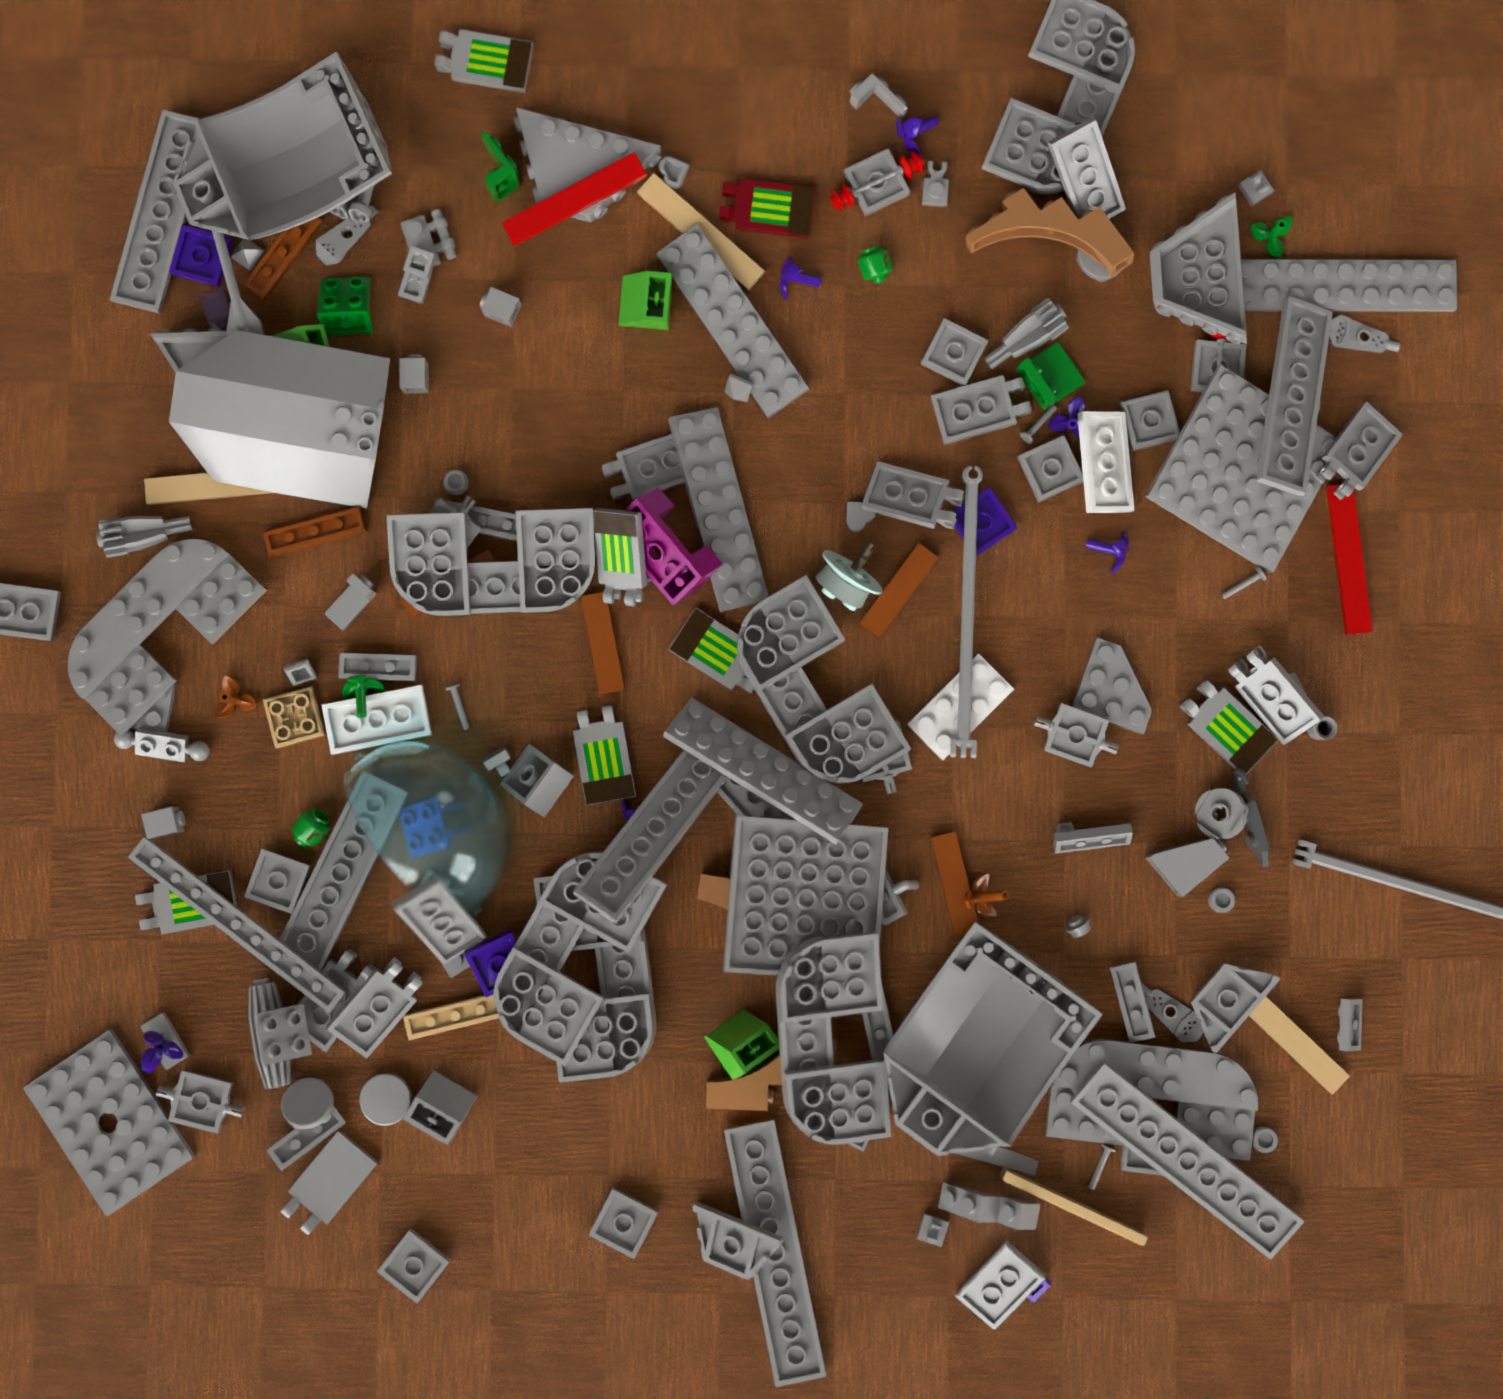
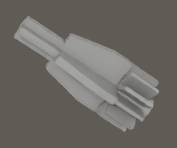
[984,298,1069,370]
[96,516,192,558]

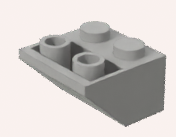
[403,1070,478,1145]

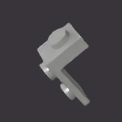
[850,74,907,119]
[325,573,377,630]

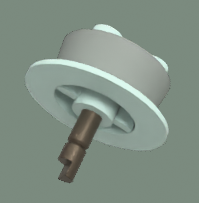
[816,540,883,611]

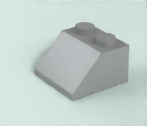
[500,744,574,817]

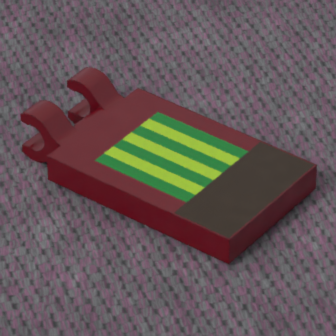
[719,178,815,239]

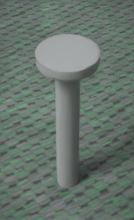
[1020,405,1057,444]
[1221,567,1267,599]
[445,684,470,730]
[1088,1143,1116,1190]

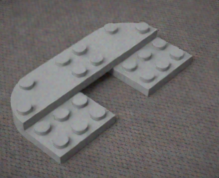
[981,0,1135,195]
[387,508,595,616]
[68,539,267,735]
[737,575,912,784]
[494,852,667,1066]
[534,876,657,1083]
[776,932,891,1145]
[1045,1038,1258,1161]

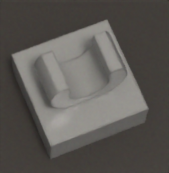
[1238,170,1274,206]
[483,745,510,777]
[916,1212,949,1247]

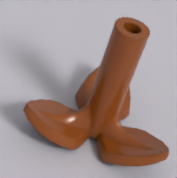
[214,675,257,718]
[965,873,1009,917]

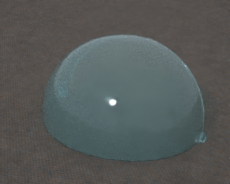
[344,741,510,916]

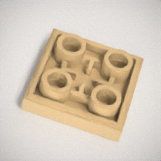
[263,686,326,749]

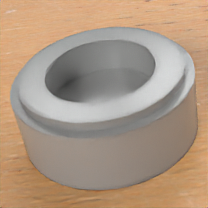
[1208,887,1235,913]
[1252,1126,1278,1153]

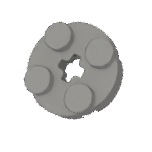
[1195,788,1249,839]

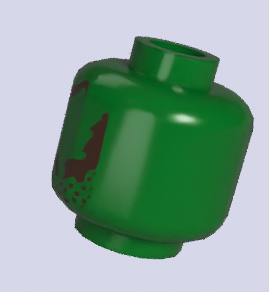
[857,245,893,284]
[292,809,330,847]

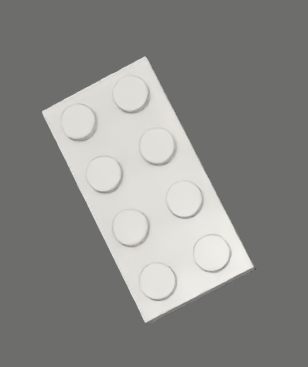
[1077,411,1135,513]
[907,654,1014,760]
[322,685,432,755]

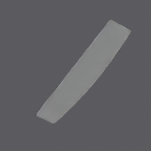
[955,1147,1039,1176]

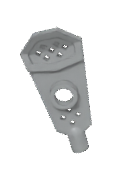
[316,205,378,265]
[1329,315,1401,353]
[1142,983,1204,1042]

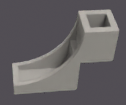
[938,1182,1041,1230]

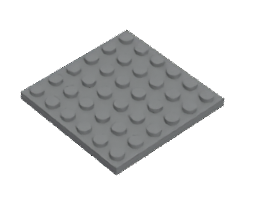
[1145,365,1336,573]
[723,815,888,976]

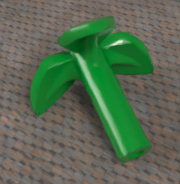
[1250,216,1293,257]
[342,675,386,718]

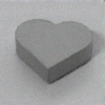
[659,156,690,190]
[846,502,876,532]

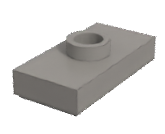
[140,1012,190,1070]

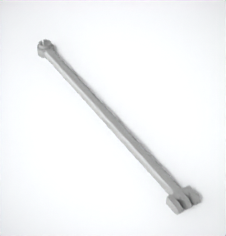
[950,465,983,758]
[1292,839,1503,919]

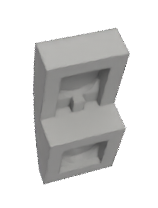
[398,246,435,304]

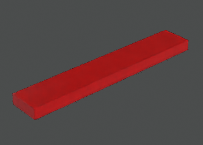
[502,152,647,247]
[1326,484,1373,635]

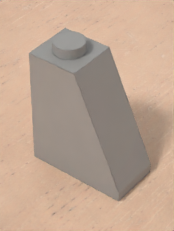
[1145,838,1229,897]

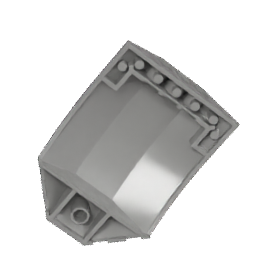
[173,52,392,240]
[169,330,390,508]
[883,922,1103,1156]

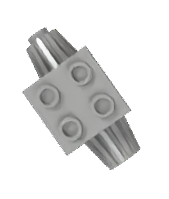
[248,978,312,1089]

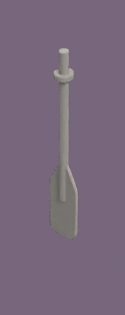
[212,231,265,335]

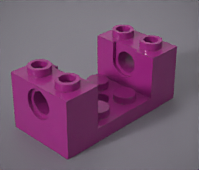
[625,487,723,606]

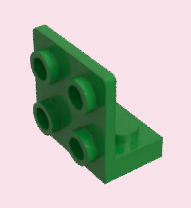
[481,131,520,204]
[317,276,373,335]
[1016,343,1085,411]

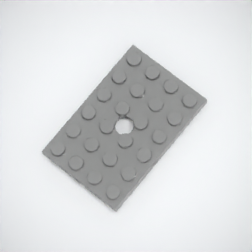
[23,1029,196,1217]

